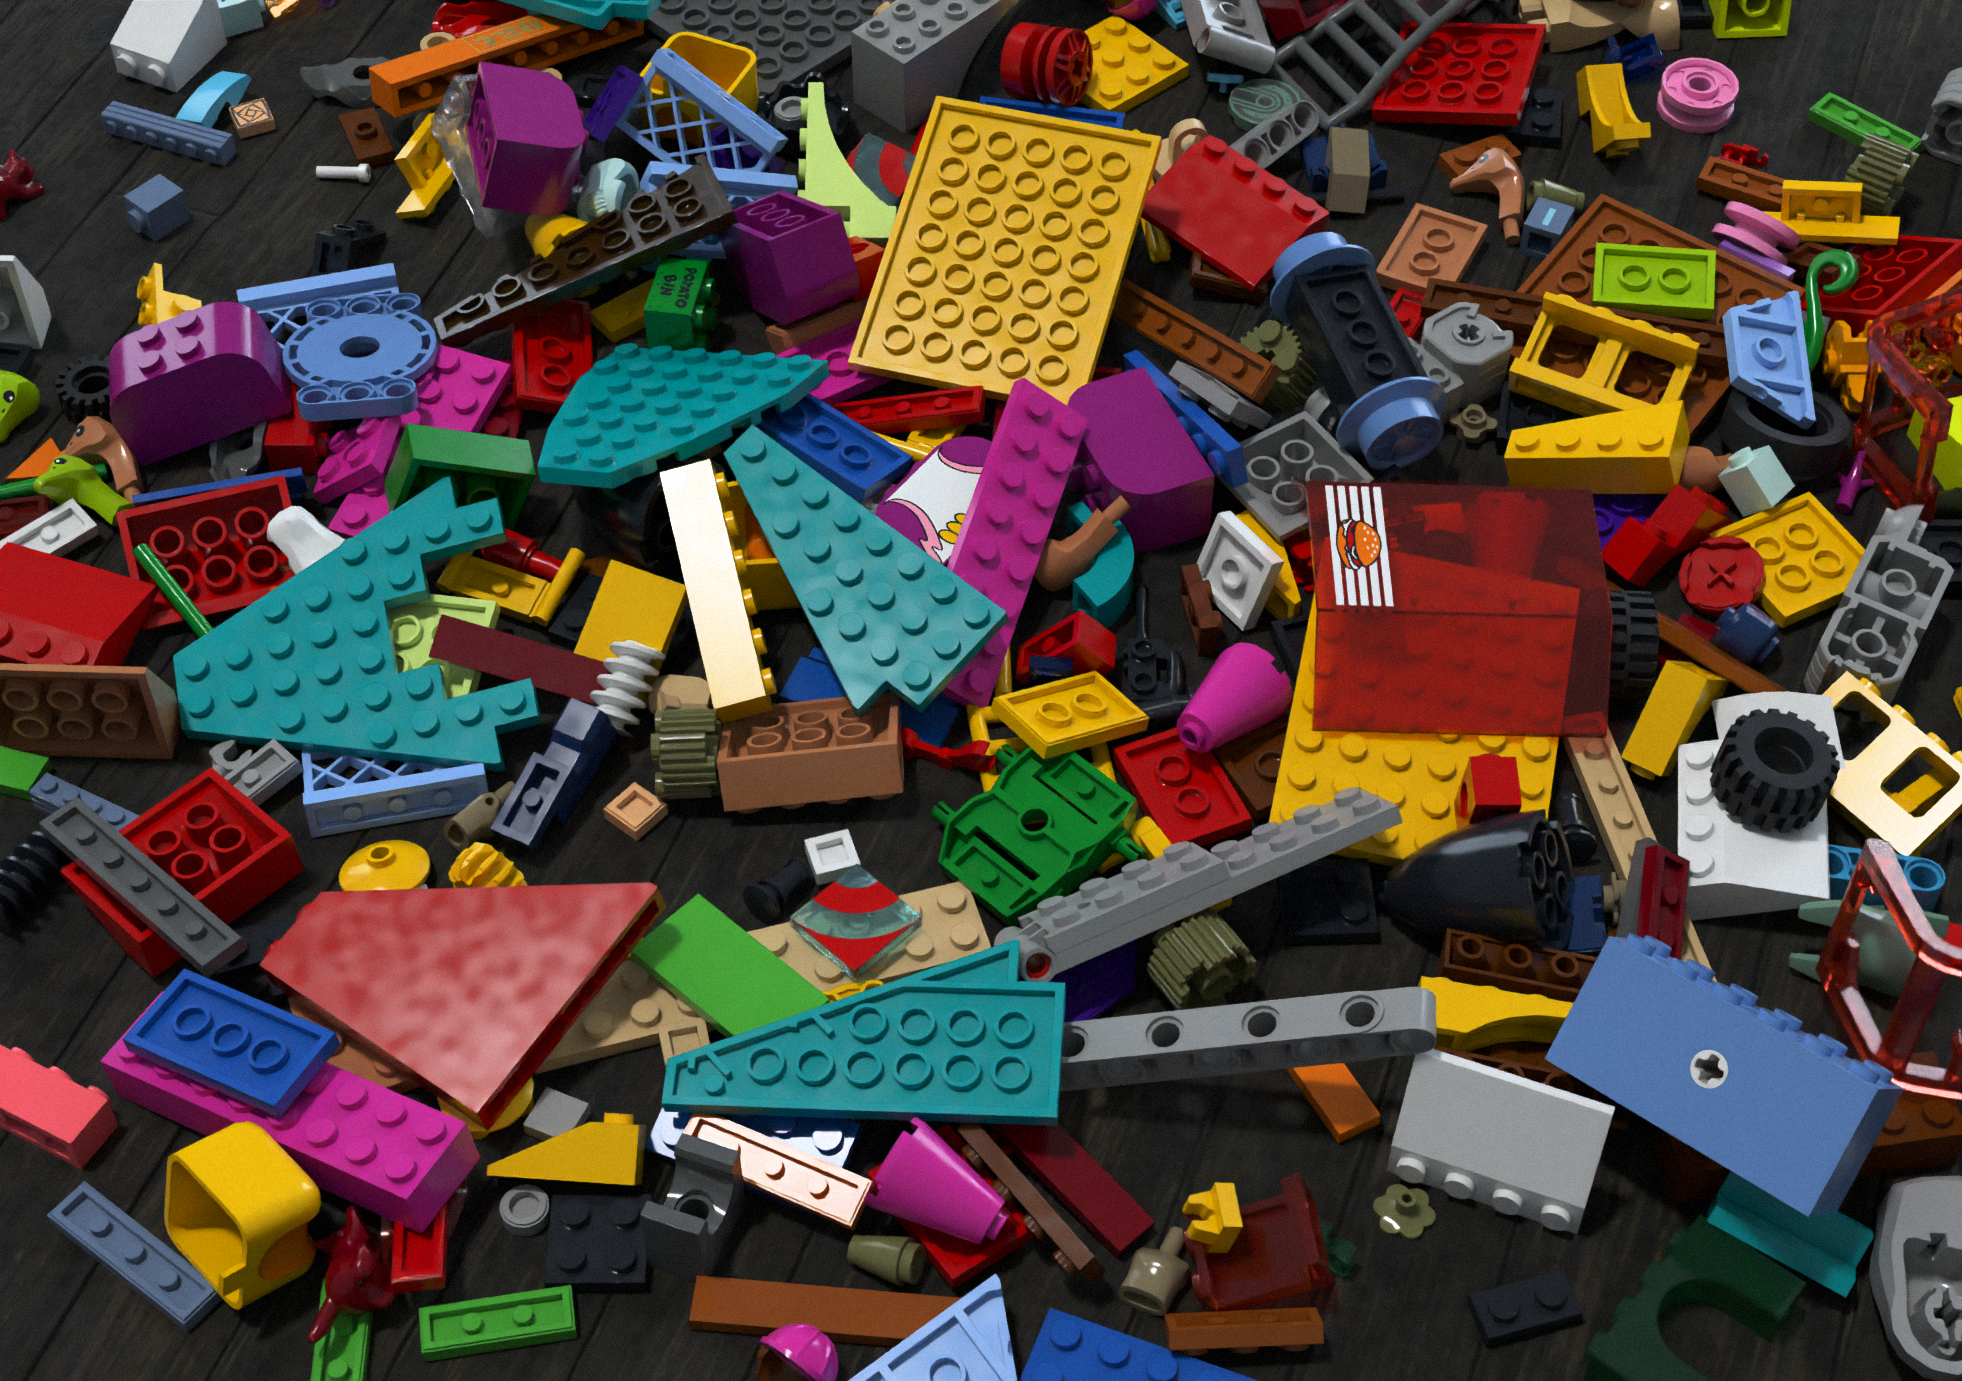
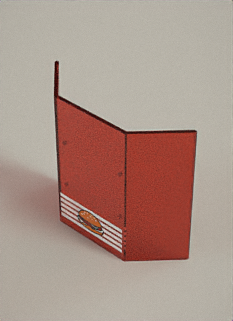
[1291,477,1613,738]

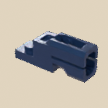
[490,698,618,852]

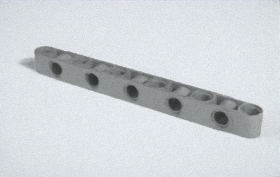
[1060,987,1437,1091]

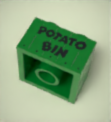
[644,256,718,352]

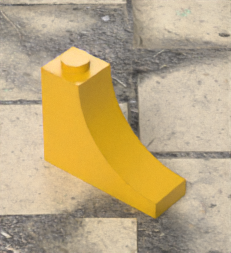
[1621,660,1730,780]

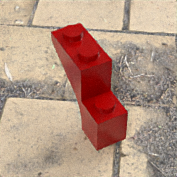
[1598,484,1735,588]

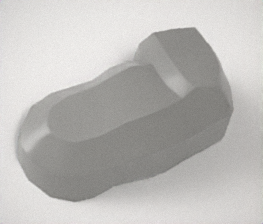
[1869,1175,1962,1381]

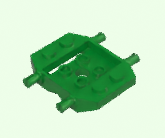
[931,744,1148,927]

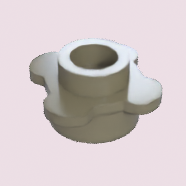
[1449,404,1498,444]
[1602,872,1627,926]

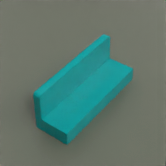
[1707,1171,1874,1298]

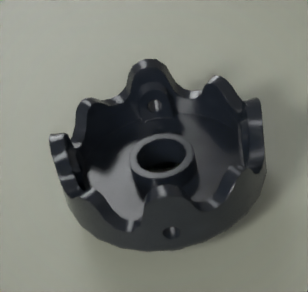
[758,72,851,157]

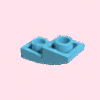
[176,71,252,128]

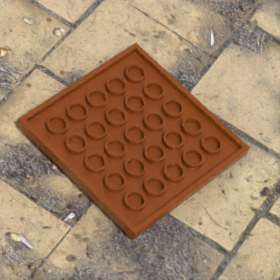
[1508,193,1806,444]

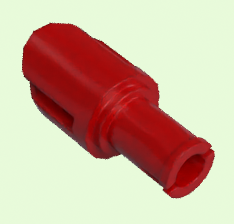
[481,528,563,583]

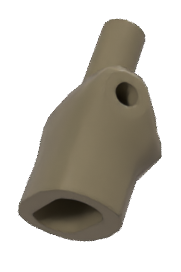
[444,781,515,852]
[1118,1226,1190,1316]

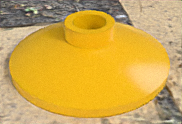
[339,840,431,891]

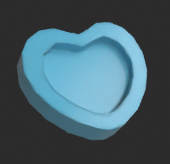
[1207,72,1244,93]

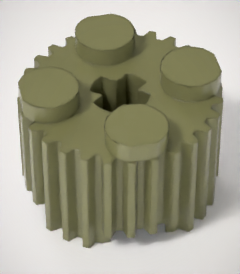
[1844,132,1920,216]
[1239,320,1317,413]
[651,708,722,799]
[1146,907,1257,1010]

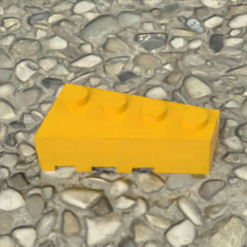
[1504,400,1690,494]

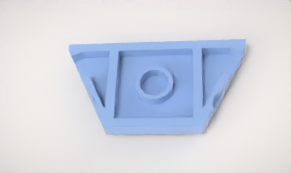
[1722,290,1816,429]
[848,1274,1017,1381]

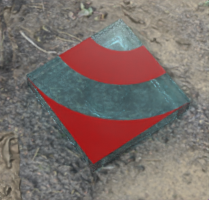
[846,132,916,212]
[790,864,922,980]

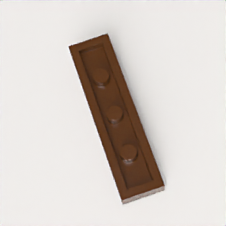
[957,1123,1106,1285]

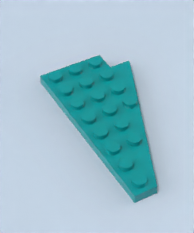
[724,424,1008,717]
[661,940,1066,1126]

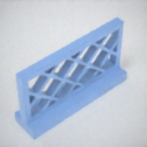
[615,48,788,209]
[640,161,798,259]
[237,263,399,359]
[301,750,489,838]

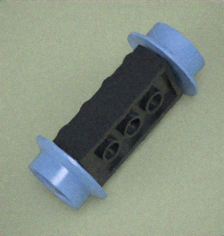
[1270,232,1446,471]

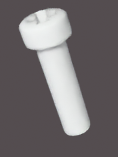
[316,164,371,182]

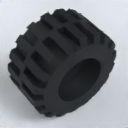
[1581,589,1659,700]
[1710,708,1840,833]

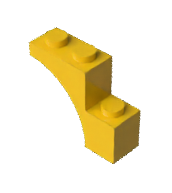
[1576,63,1651,158]

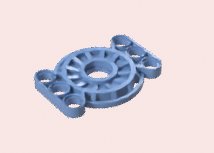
[282,293,438,422]

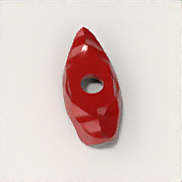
[431,0,529,39]

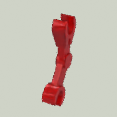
[901,727,997,773]

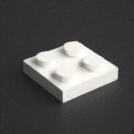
[1196,511,1284,631]

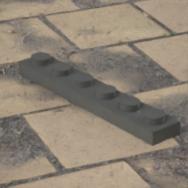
[39,797,246,978]

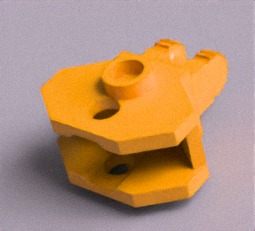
[1821,320,1885,417]

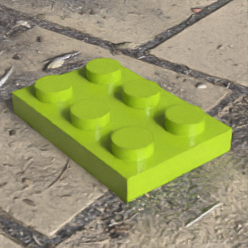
[1592,242,1716,320]

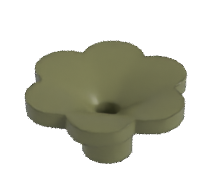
[1373,1184,1436,1241]

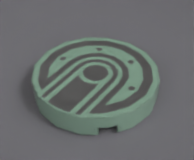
[1228,78,1301,132]

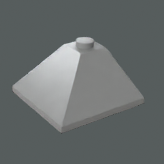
[1207,410,1381,542]

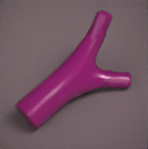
[1834,451,1874,514]

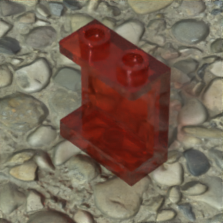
[1183,1173,1333,1311]

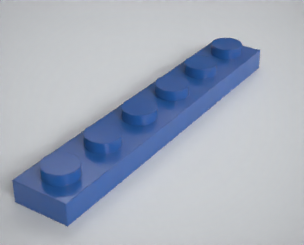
[1122,350,1248,488]

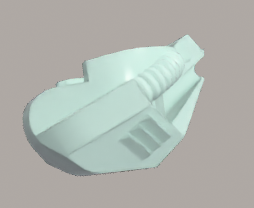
[576,158,640,223]

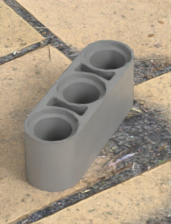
[1229,100,1319,169]

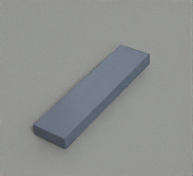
[47,1181,223,1333]

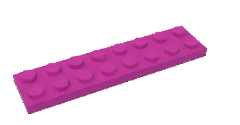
[941,377,1088,708]

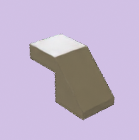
[1325,127,1370,214]

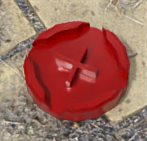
[1679,536,1766,617]

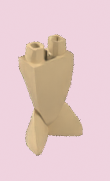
[1518,0,1680,53]

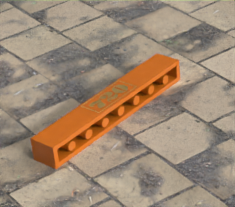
[368,14,644,118]

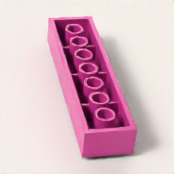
[100,991,480,1234]

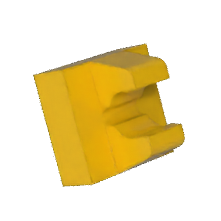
[1182,1182,1243,1253]

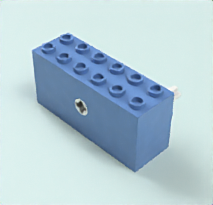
[1544,933,1904,1217]

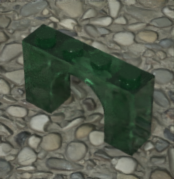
[1584,1214,1806,1381]

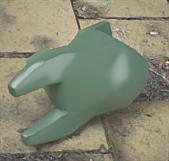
[1789,900,1949,1000]

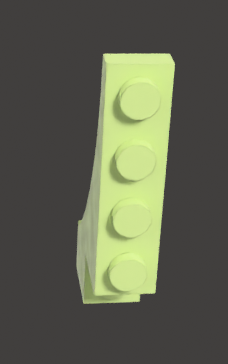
[798,82,897,248]

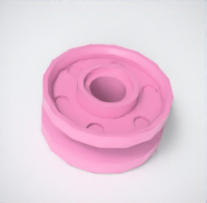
[1657,57,1739,134]
[1711,201,1801,266]

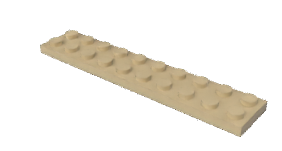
[535,881,991,1074]

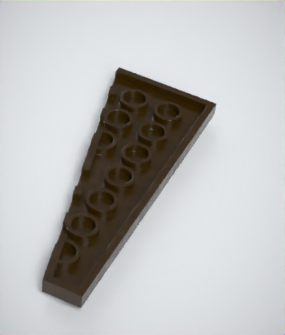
[434,153,739,348]

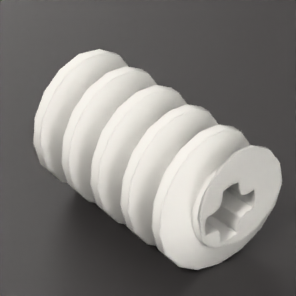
[590,639,666,737]

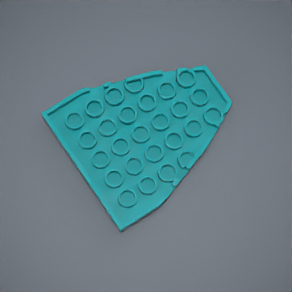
[537,343,830,489]

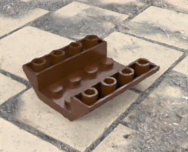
[1436,928,1629,1131]

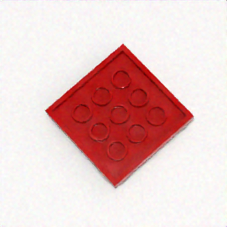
[1371,22,1547,127]

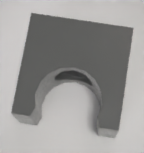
[640,1133,746,1282]

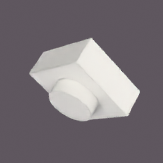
[804,829,861,885]

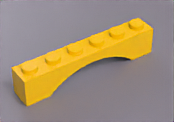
[1417,976,1573,1052]

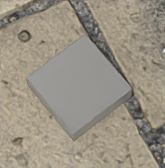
[523,1087,591,1141]

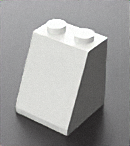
[110,0,227,93]

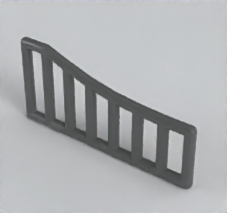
[1267,0,1475,133]

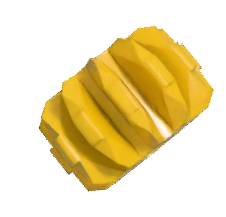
[448,842,528,888]

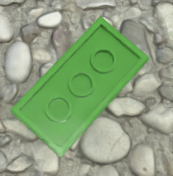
[630,893,830,1038]

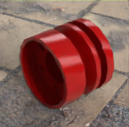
[1000,22,1093,106]

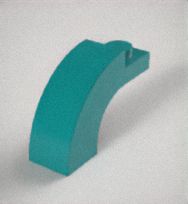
[1067,501,1134,629]

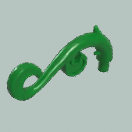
[1803,249,1859,387]

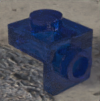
[1605,33,1666,84]

